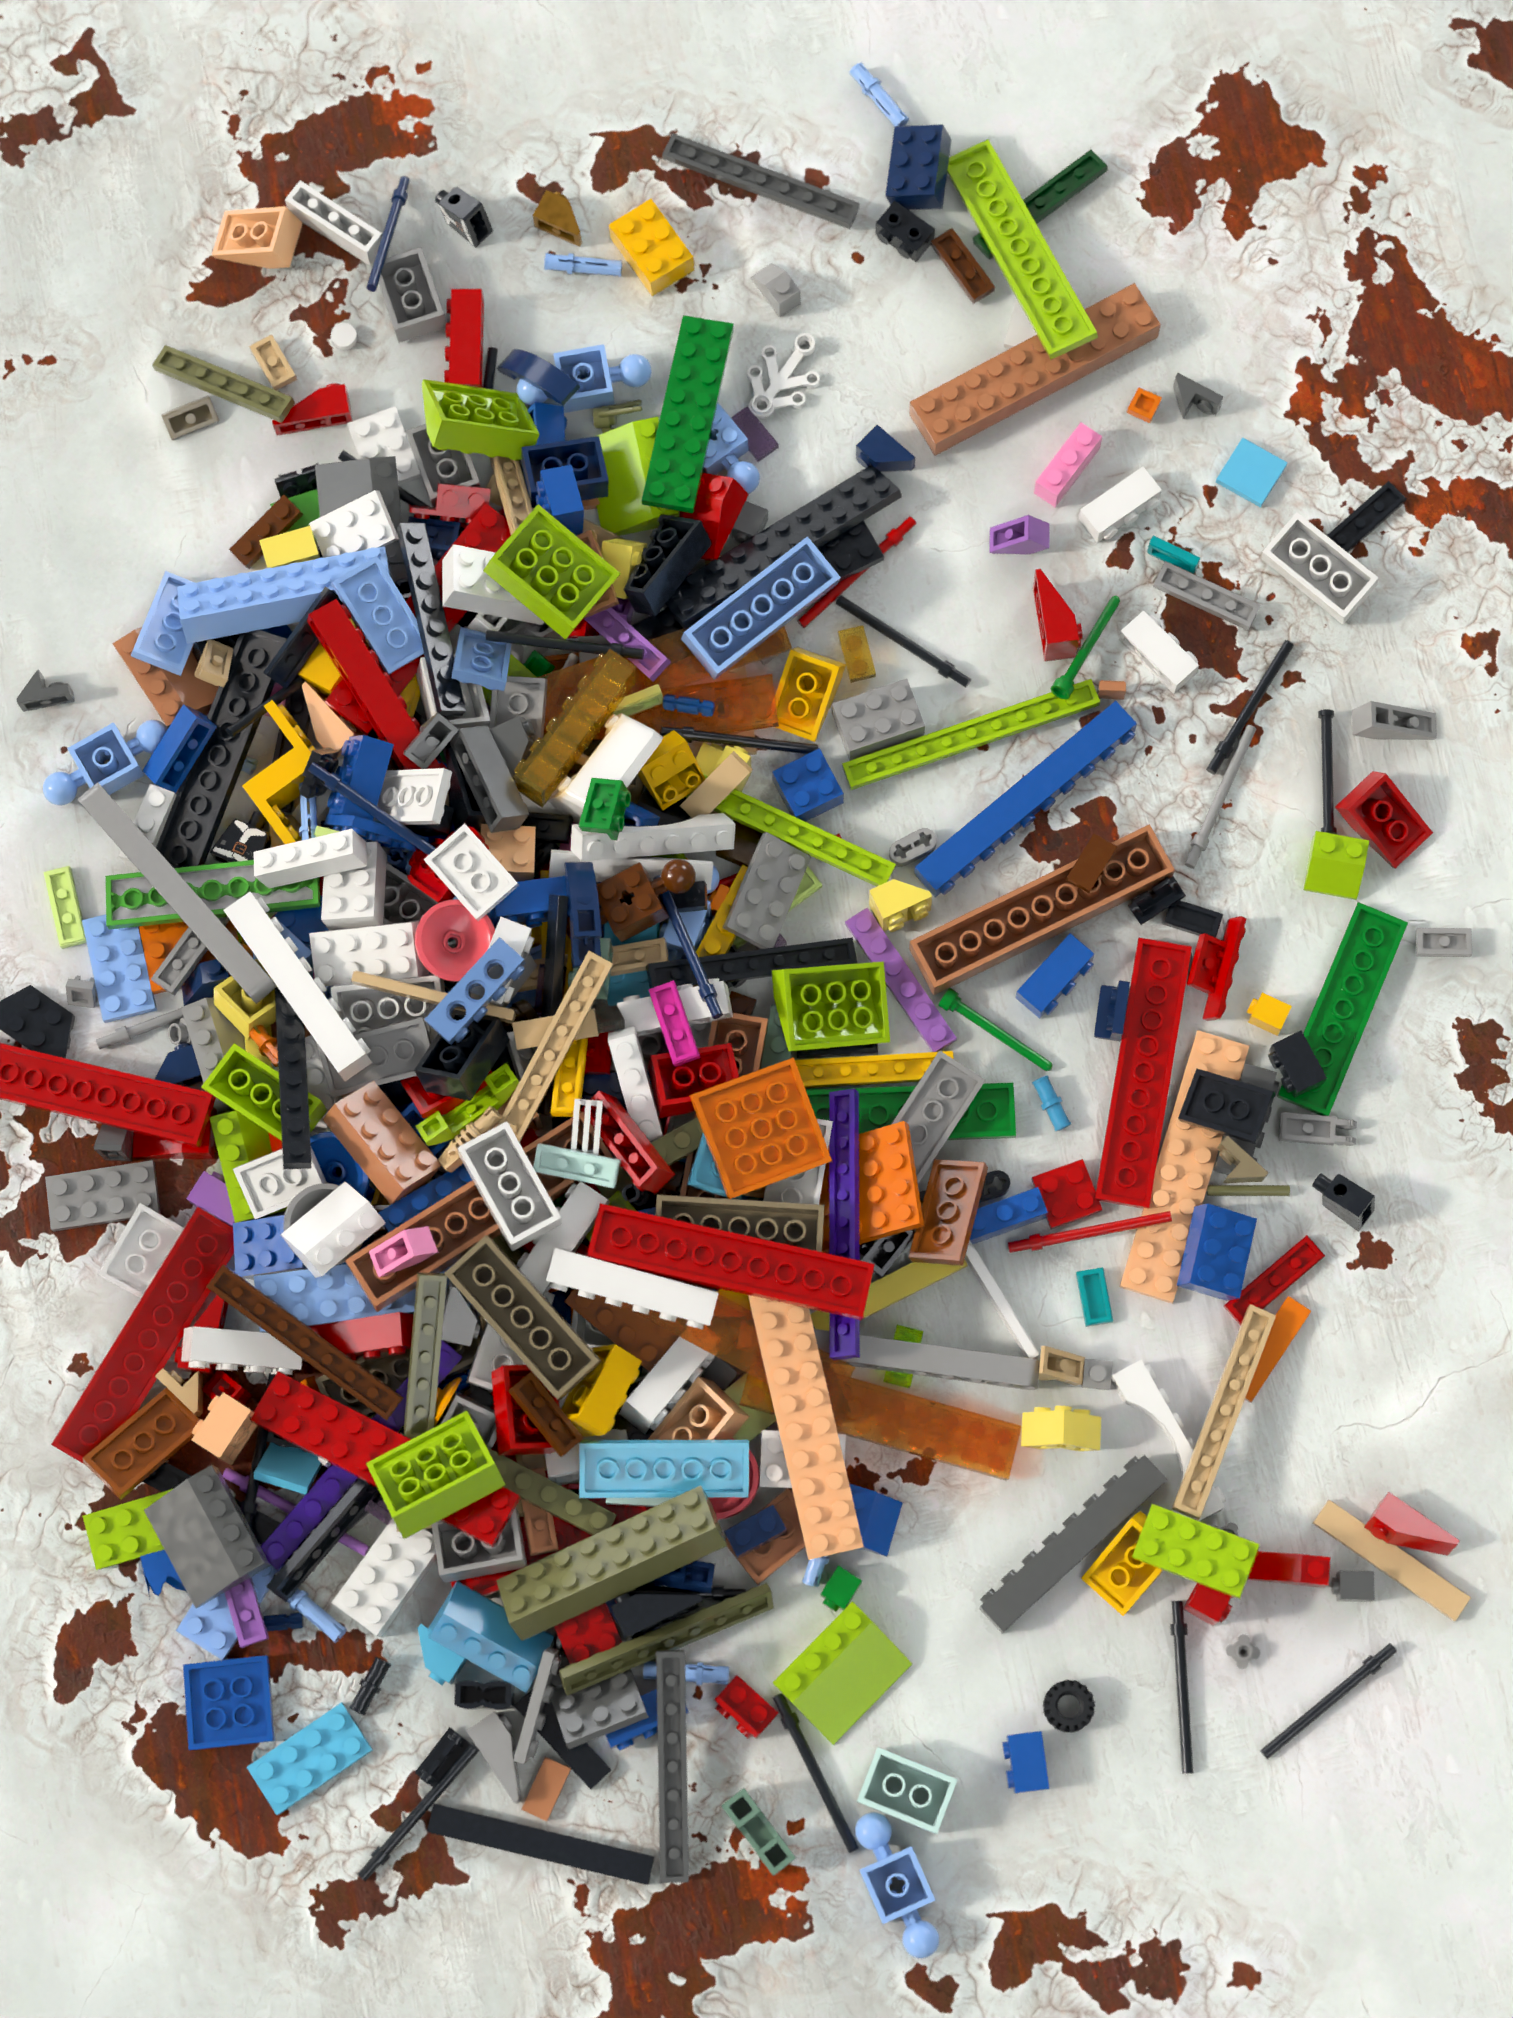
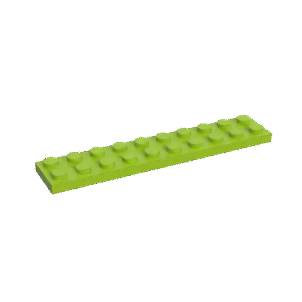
[947,139,1098,360]

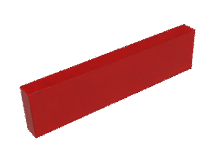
[1224,1235,1325,1326]

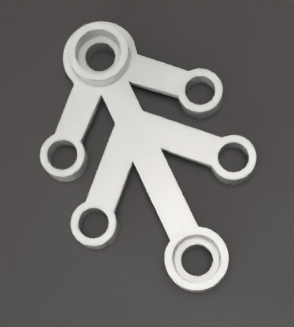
[747,333,820,419]

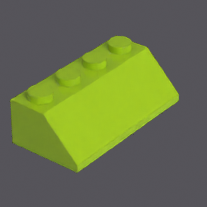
[201,1043,327,1141]

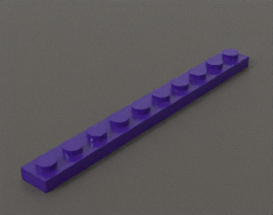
[829,1088,860,1360]
[260,1340,462,1570]

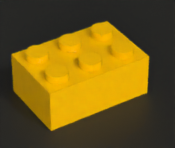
[609,199,695,296]
[561,1344,642,1437]

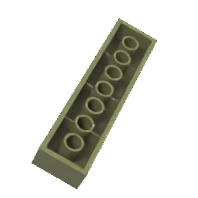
[496,1485,727,1641]

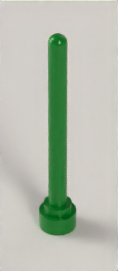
[1050,596,1120,700]
[938,988,1053,1071]

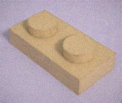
[249,334,297,391]

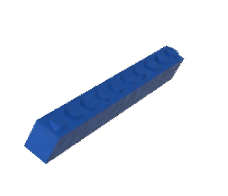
[914,701,1137,897]

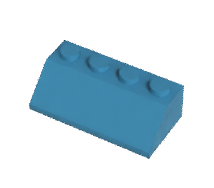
[428,1581,554,1693]

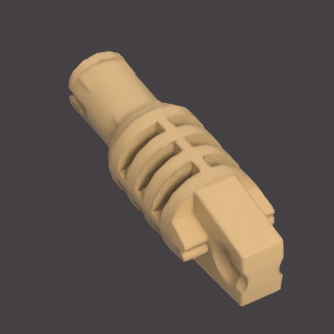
[438,1106,503,1173]

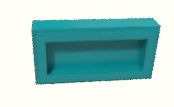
[1147,535,1200,574]
[1076,1267,1113,1327]

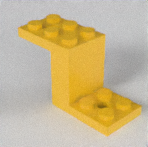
[242,700,316,844]

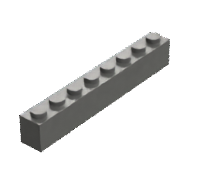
[979,1455,1168,1633]

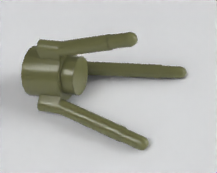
[593,400,643,434]

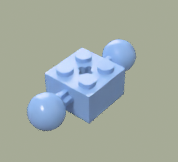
[517,344,652,413]
[702,403,760,494]
[43,720,168,806]
[659,865,720,961]
[855,1812,939,1958]

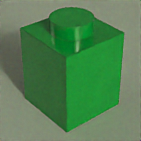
[820,1565,862,1612]

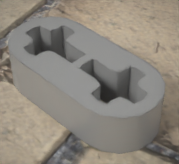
[889,828,937,867]

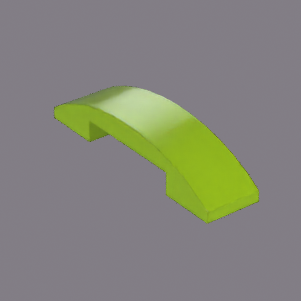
[415,1063,519,1146]

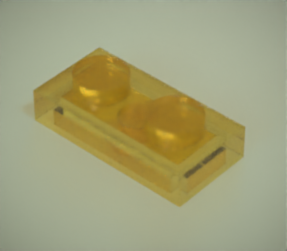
[838,625,876,683]

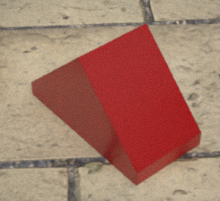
[202,1370,252,1405]

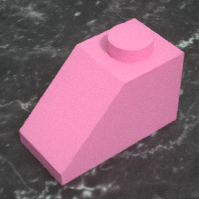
[369,1226,438,1277]

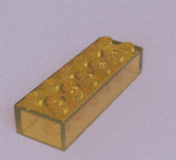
[514,649,636,808]

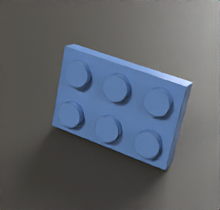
[451,627,512,691]

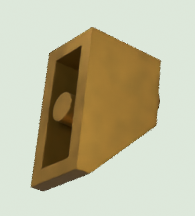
[532,190,582,247]

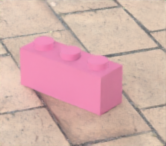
[1034,422,1102,507]

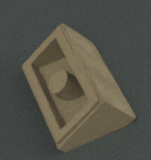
[161,395,220,440]

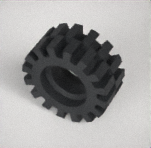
[1043,1680,1095,1733]

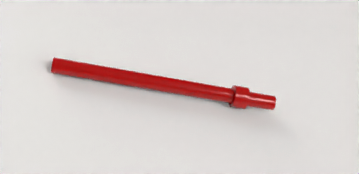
[797,516,917,628]
[1008,1211,1172,1253]

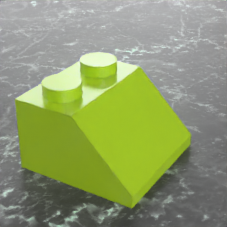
[1303,831,1369,900]

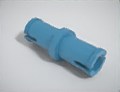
[1032,1075,1071,1132]

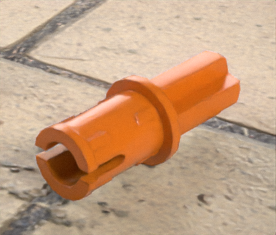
[249,1025,278,1067]

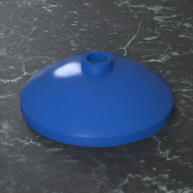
[310,1131,370,1197]

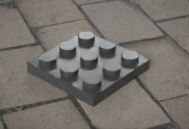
[550,1664,648,1749]

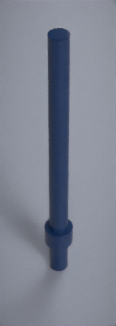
[366,176,410,292]
[308,762,436,855]
[653,875,723,1019]

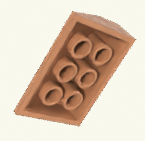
[112,627,219,728]

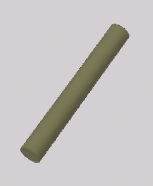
[1206,1185,1290,1196]

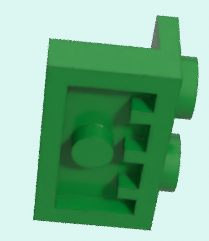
[578,778,631,841]

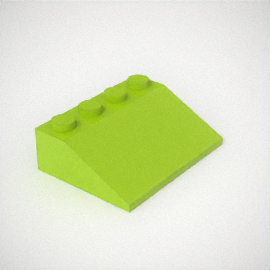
[422,379,539,461]
[597,416,679,536]
[483,504,621,640]
[771,961,890,1051]
[210,1111,288,1223]
[366,1411,506,1539]
[772,1601,912,1745]

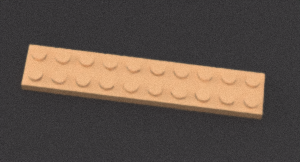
[1120,1030,1249,1304]
[748,1295,864,1560]

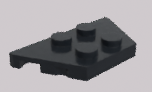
[0,985,75,1058]

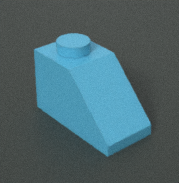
[418,1624,467,1686]

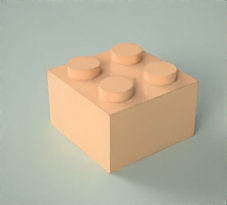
[481,824,536,882]

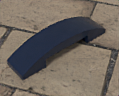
[497,349,580,406]

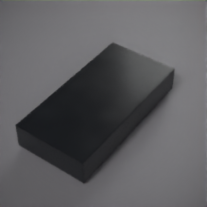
[1163,900,1223,938]

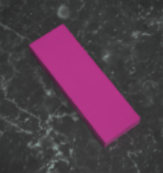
[648,981,701,1067]

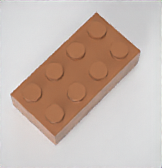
[323,1080,442,1205]

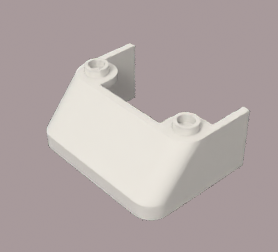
[547,713,663,824]

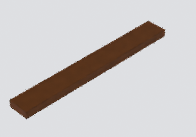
[206,1264,404,1421]

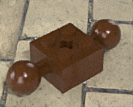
[566,859,696,942]

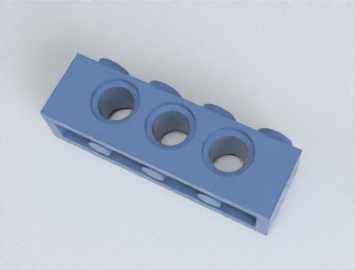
[424,937,526,1045]

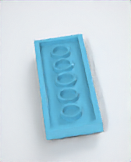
[579,1440,749,1498]

